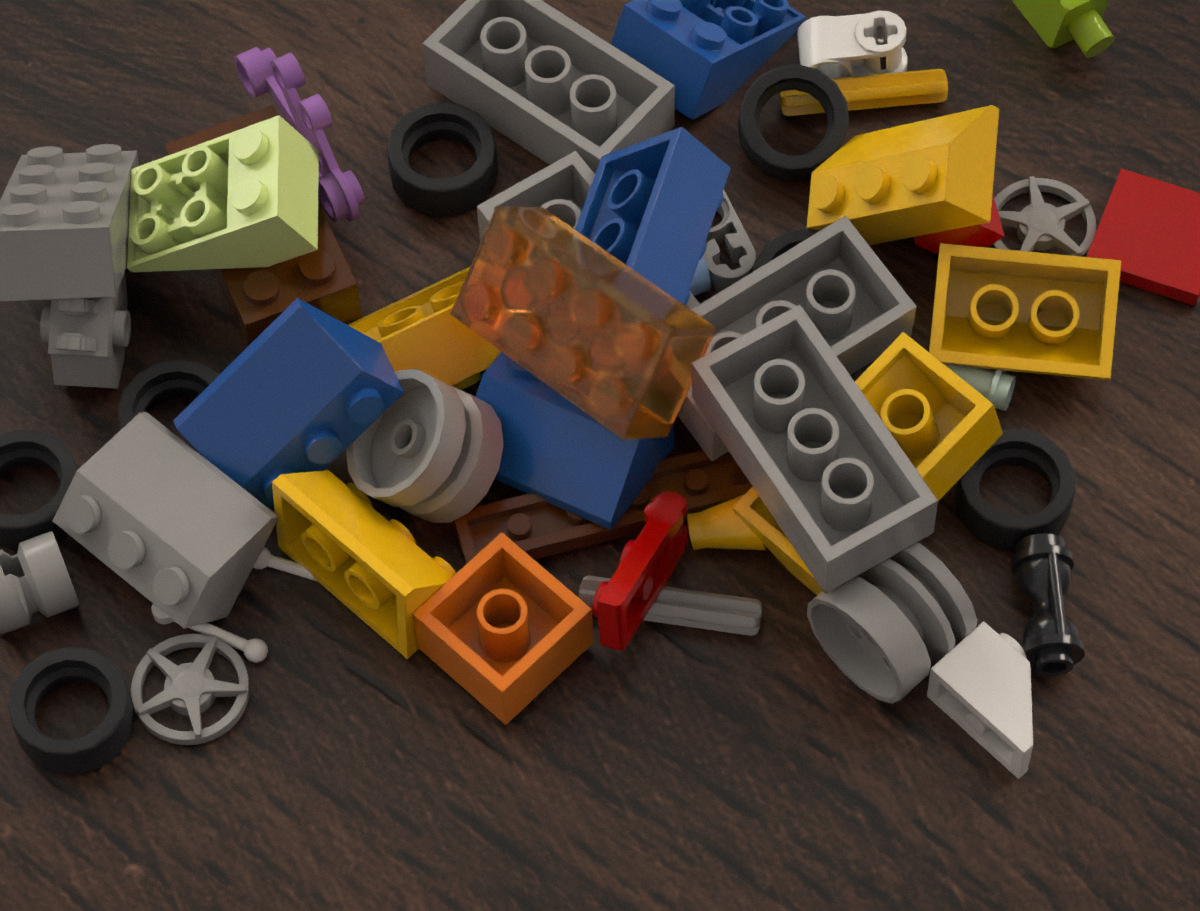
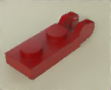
[592,490,689,651]

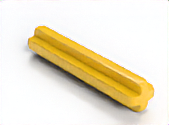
[779,69,948,116]

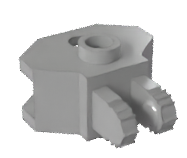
[40,272,131,389]

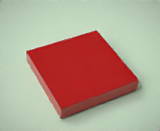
[1086,168,1200,306]

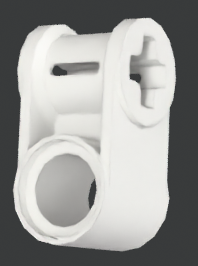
[797,10,908,78]

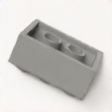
[52,412,279,629]

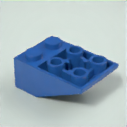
[611,0,806,120]

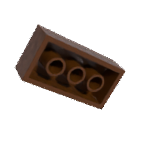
[164,105,362,348]

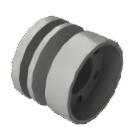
[807,542,978,704]

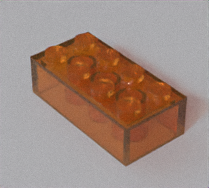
[450,206,717,440]

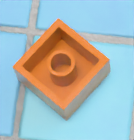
[412,532,594,725]

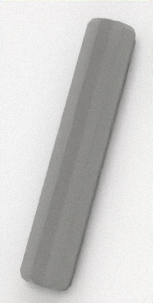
[578,575,762,636]

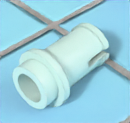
[945,365,1016,411]

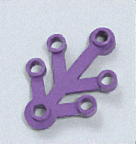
[234,47,365,222]

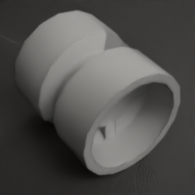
[0,531,80,636]

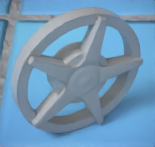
[990,176,1096,257]
[131,634,250,745]

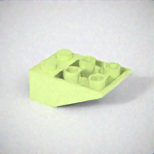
[127,115,319,272]

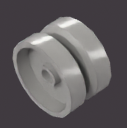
[346,369,504,523]

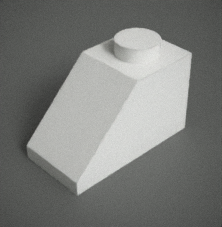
[927,621,1033,779]

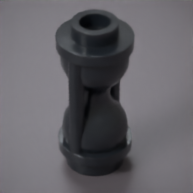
[1011,534,1085,676]

